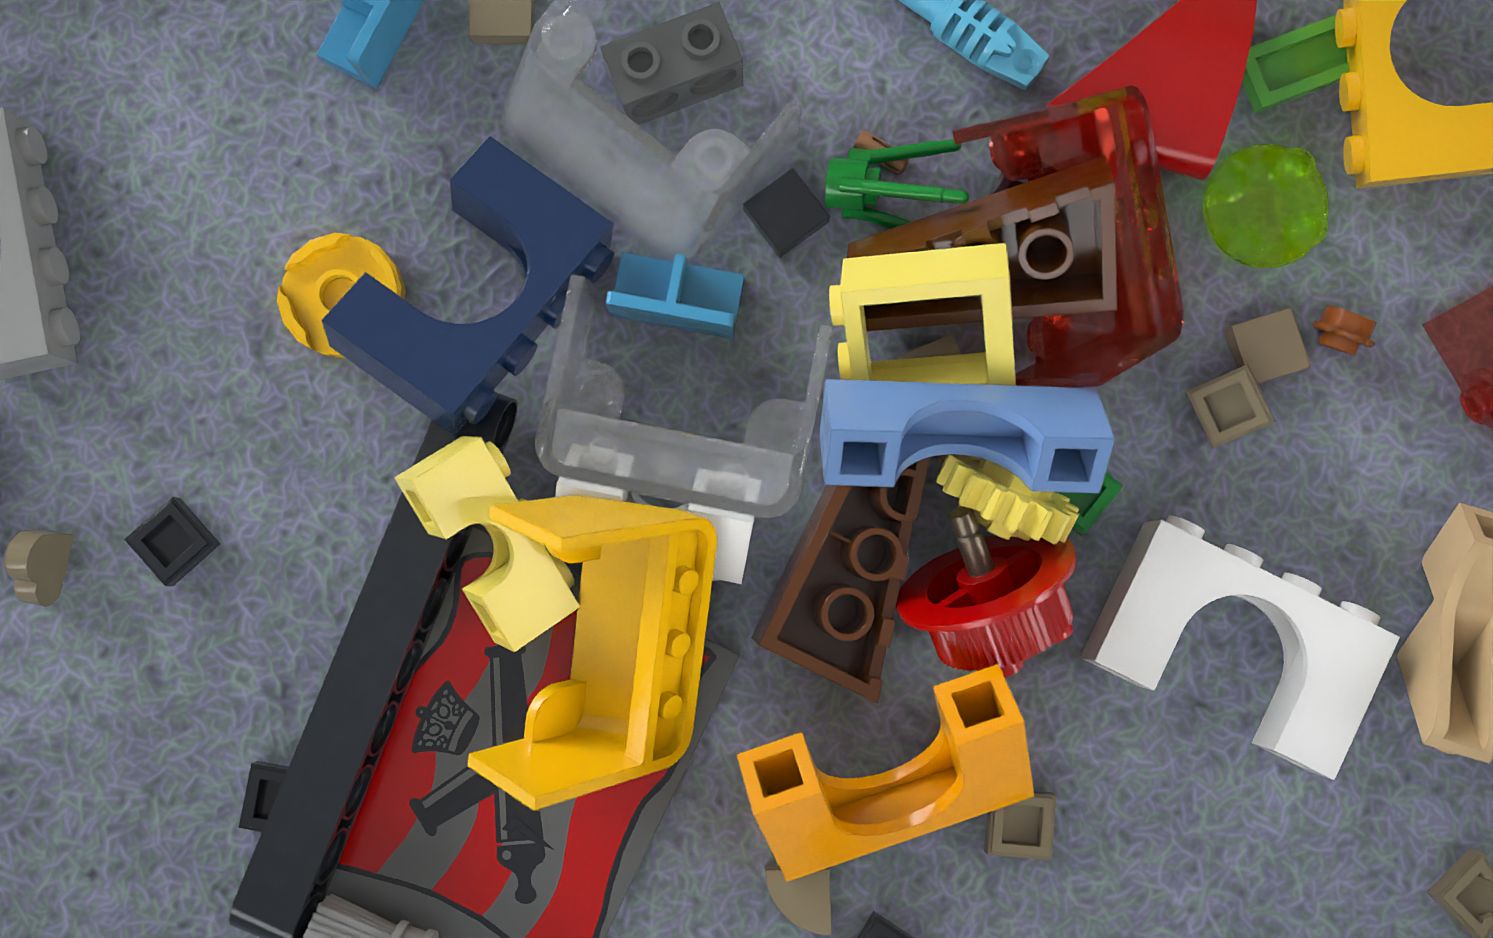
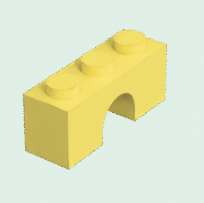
[394,436,580,652]

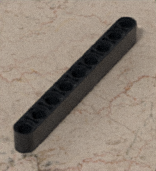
[229,393,518,938]

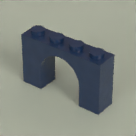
[321,136,614,436]

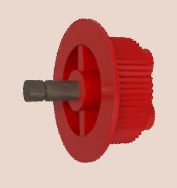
[896,506,1077,678]

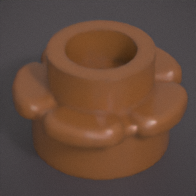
[1313,305,1377,356]

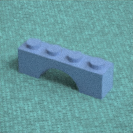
[820,379,1115,493]

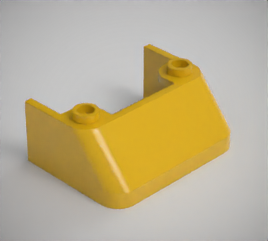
[468,495,717,811]

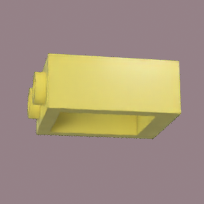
[829,243,1016,386]

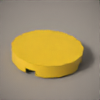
[277,233,406,358]

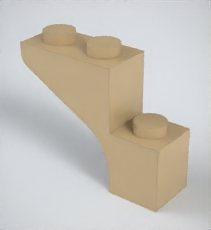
[1397,502,1493,764]

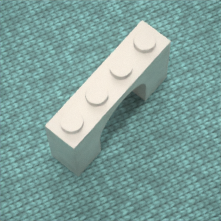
[1080,515,1400,780]

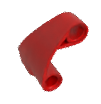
[1045,0,1257,181]

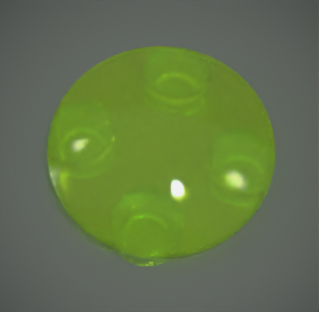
[1203,144,1329,269]

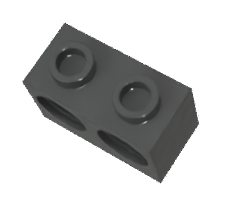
[600,1,743,129]

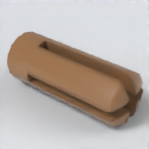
[853,129,909,175]

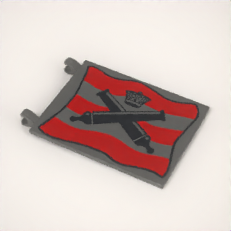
[324,526,740,938]

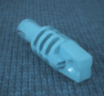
[898,0,1049,91]

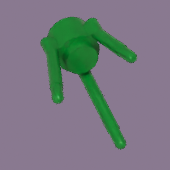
[825,139,969,229]

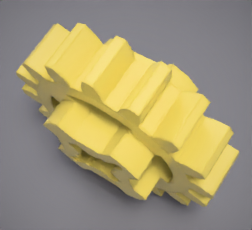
[935,454,1079,544]

